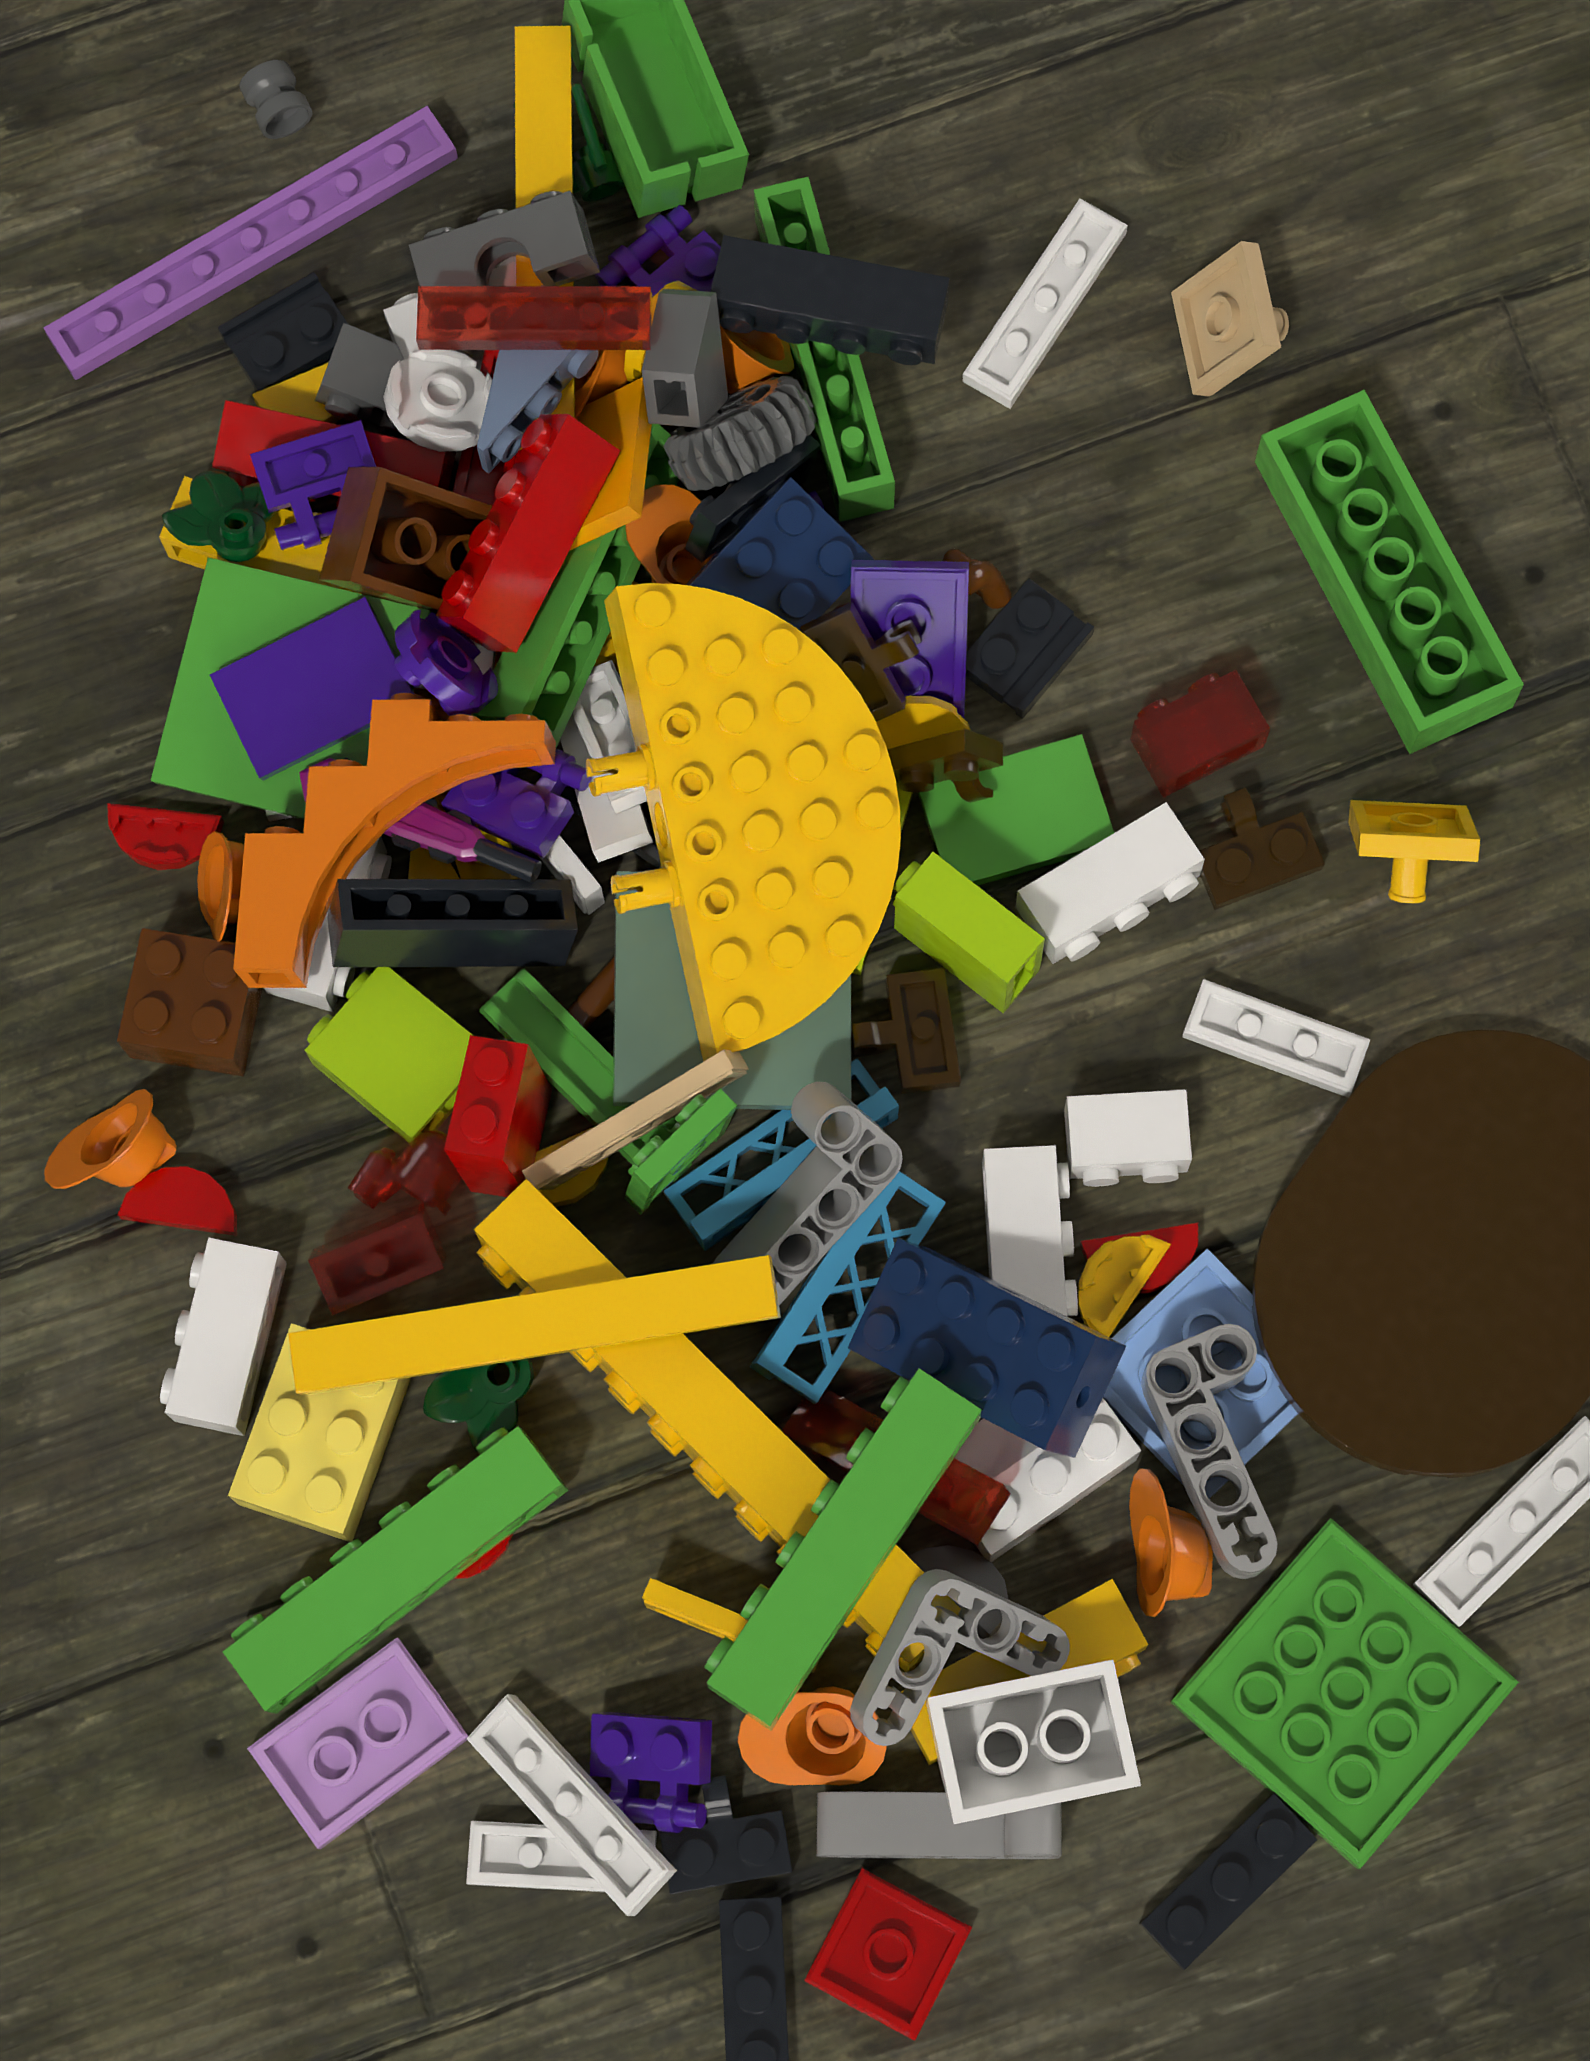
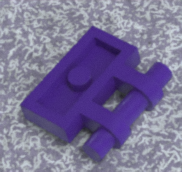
[595,205,721,307]
[250,420,376,550]
[441,750,592,859]
[590,1712,712,1833]

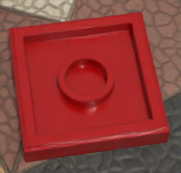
[804,1868,972,2041]

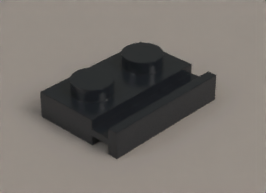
[218,272,348,392]
[966,578,1094,719]

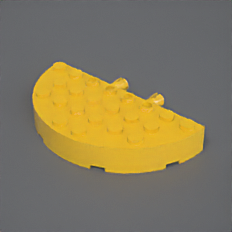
[586,583,901,1062]

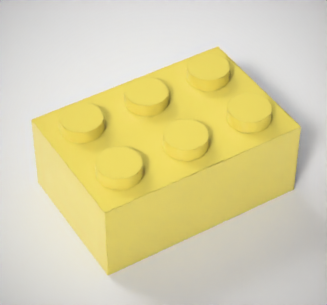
[228,1323,411,1542]

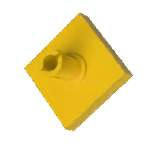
[1348,800,1480,903]

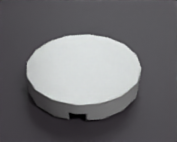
[383,347,492,452]

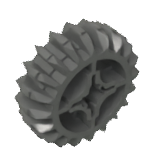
[663,376,817,491]

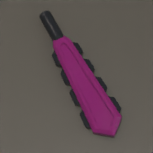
[299,758,542,883]

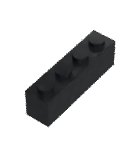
[711,235,950,365]
[327,879,578,967]

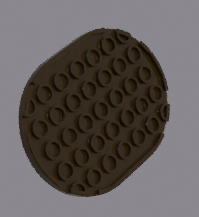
[1252,1029,1590,1479]

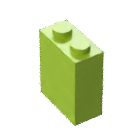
[893,852,1045,1014]
[305,967,473,1151]

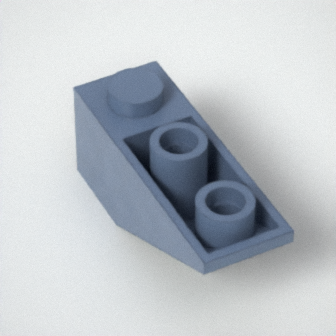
[477,285,599,473]

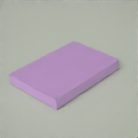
[247,1637,469,1850]

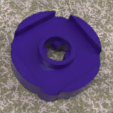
[394,610,498,716]

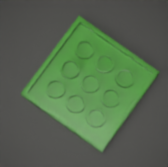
[151,557,431,820]
[1170,1518,1519,1869]

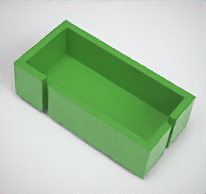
[562,0,749,218]

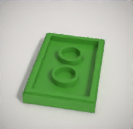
[918,734,1114,886]

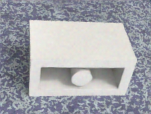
[1064,1090,1192,1187]

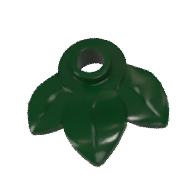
[162,471,276,562]
[423,1358,534,1452]

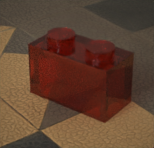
[1130,670,1270,798]
[308,1203,447,1315]

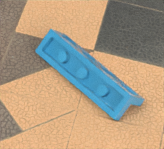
[664,1058,899,1251]
[750,1171,946,1404]

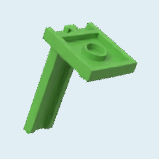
[479,969,737,1215]

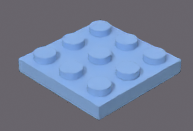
[1103,1249,1298,1499]

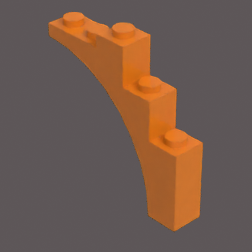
[233,693,556,988]

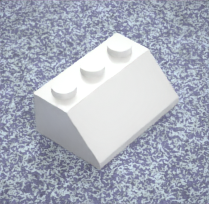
[935,1398,1141,1562]
[926,1660,1141,1825]

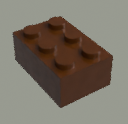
[319,467,492,613]

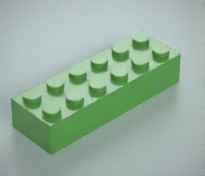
[1255,390,1524,754]

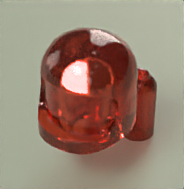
[347,1130,462,1217]

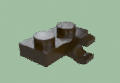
[800,602,922,722]
[887,728,1003,802]
[1199,787,1325,910]
[851,968,961,1094]

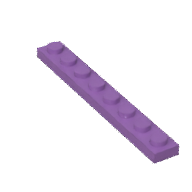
[43,106,458,380]

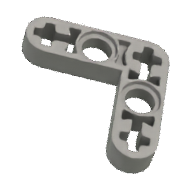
[850,1569,1070,1746]

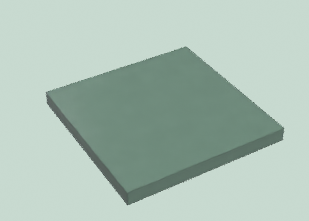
[613,871,851,1110]

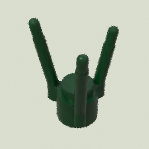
[513,83,624,202]

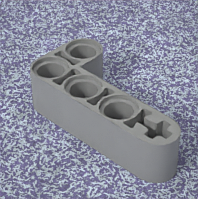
[713,1082,903,1305]
[1141,1324,1278,1579]
[816,1792,1062,1859]

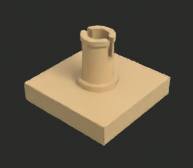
[1171,241,1289,396]

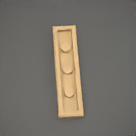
[522,1050,749,1190]

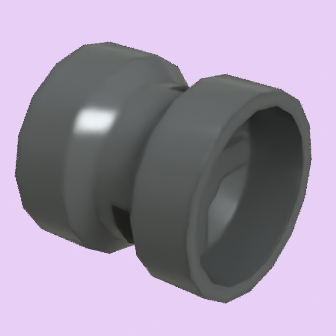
[239,60,313,139]

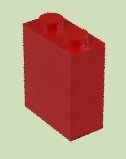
[444,1035,552,1197]

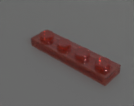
[416,286,652,350]
[782,1389,1011,1545]

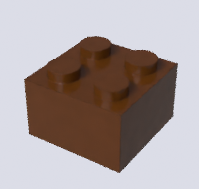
[117,928,263,1077]

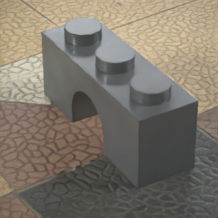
[409,191,600,325]

